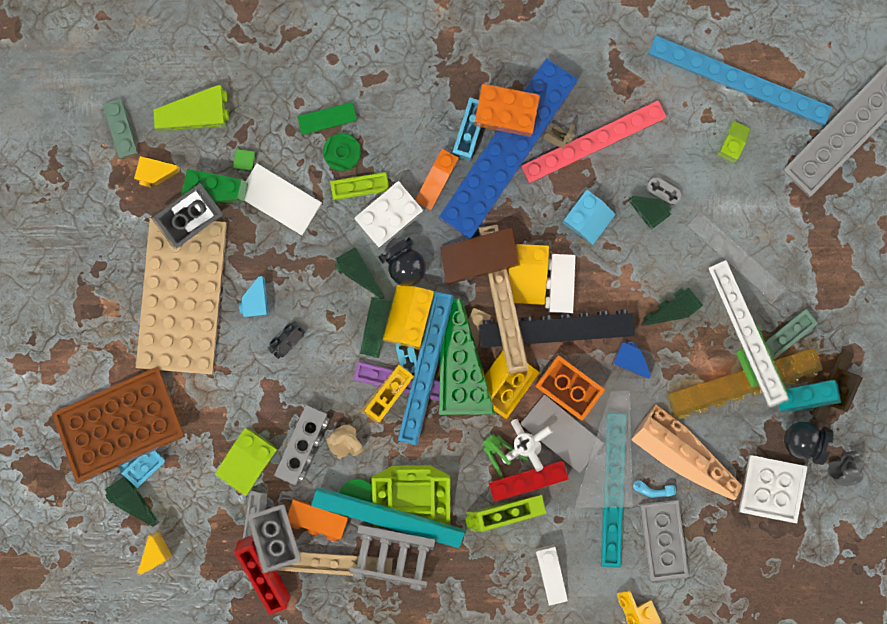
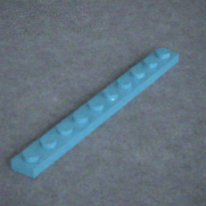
[648,36,832,126]

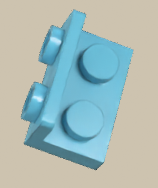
[119,450,165,488]

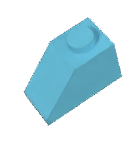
[239,276,269,318]

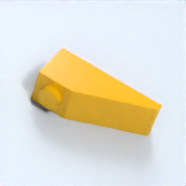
[361,365,414,423]

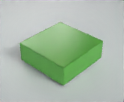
[233,149,255,171]

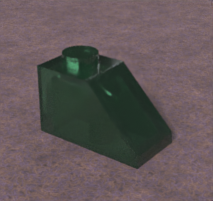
[628,196,672,230]

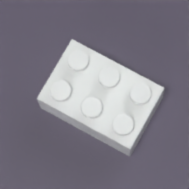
[354,181,424,249]

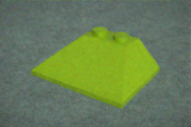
[372,465,450,527]

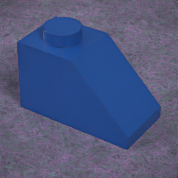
[612,340,651,379]

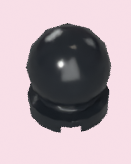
[378,237,426,286]
[784,422,834,465]

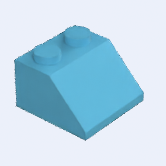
[562,190,616,245]

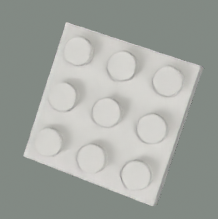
[738,455,808,523]

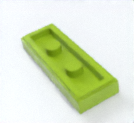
[330,172,389,201]

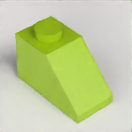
[716,120,750,163]

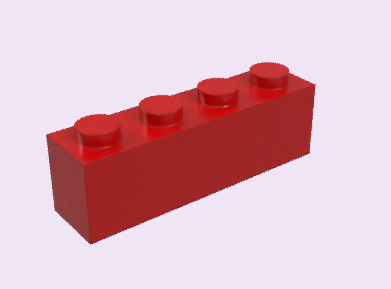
[488,460,569,502]
[234,535,290,615]

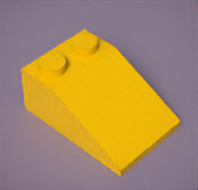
[508,244,549,305]

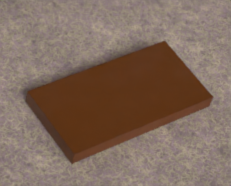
[440,227,520,285]

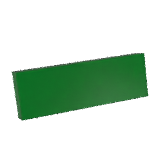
[297,102,357,136]

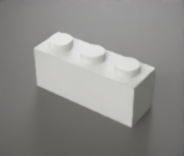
[545,254,575,314]

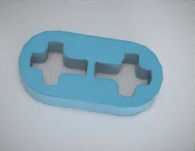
[396,344,417,374]

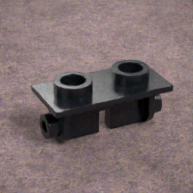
[268,321,305,359]

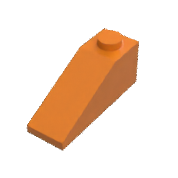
[415,149,459,211]

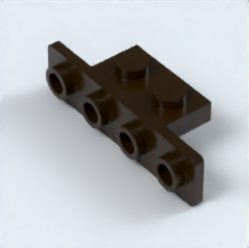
[812,348,863,424]

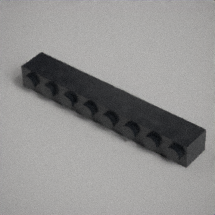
[478,310,635,348]

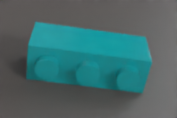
[779,380,841,413]

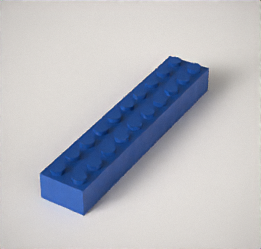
[439,58,578,239]

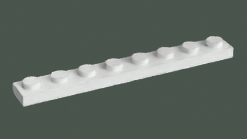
[709,260,789,407]

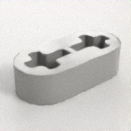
[646,178,681,205]

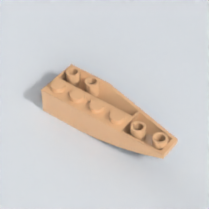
[631,404,742,500]

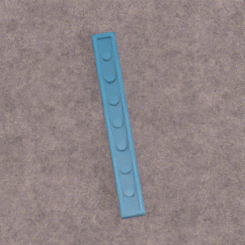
[398,291,454,446]

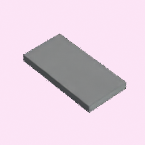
[520,394,604,473]
[640,499,689,581]

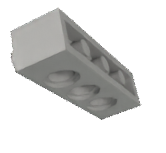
[274,404,330,485]

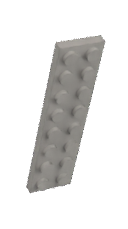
[782,63,887,197]

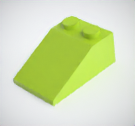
[215,427,279,496]

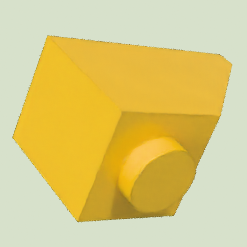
[134,156,181,187]

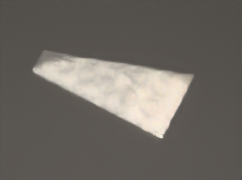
[574,391,633,508]

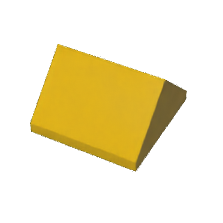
[137,531,173,575]

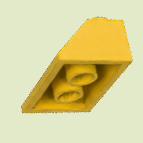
[383,285,434,350]
[485,350,540,419]

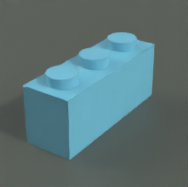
[452,98,481,161]

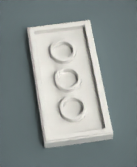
[244,164,322,236]

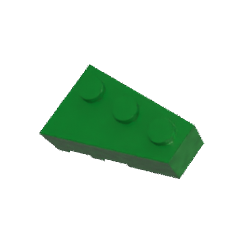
[181,169,248,205]

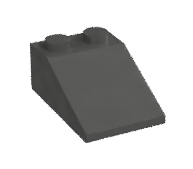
[150,183,223,249]

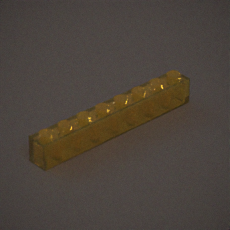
[666,348,823,419]

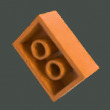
[474,84,540,137]
[534,355,605,421]

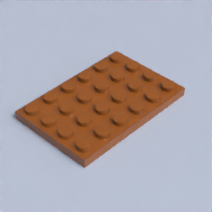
[52,366,185,484]

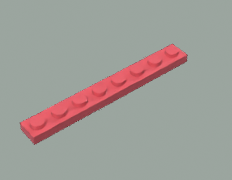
[521,101,667,184]

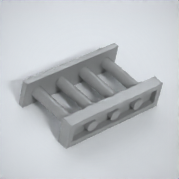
[350,525,435,591]

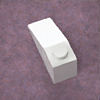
[535,544,568,606]

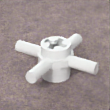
[502,419,552,471]

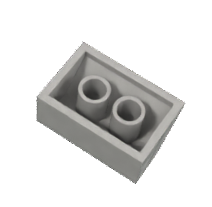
[246,504,301,573]

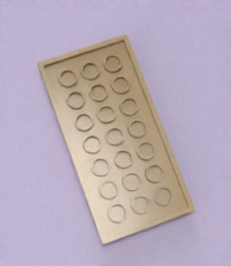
[136,216,227,375]

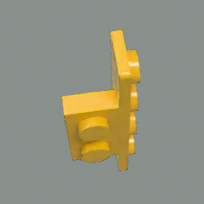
[617,590,662,624]

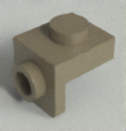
[543,123,575,149]

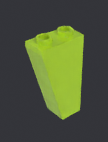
[153,85,229,132]
[465,495,546,532]

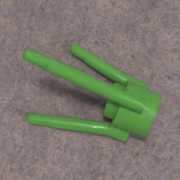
[482,434,529,477]

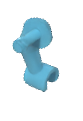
[633,480,676,498]

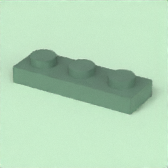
[103,98,139,159]
[765,309,818,360]

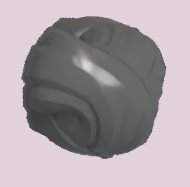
[828,451,863,487]

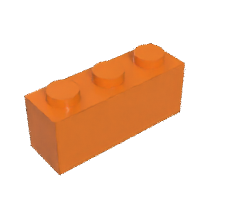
[288,498,349,542]

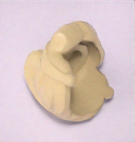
[326,425,363,459]

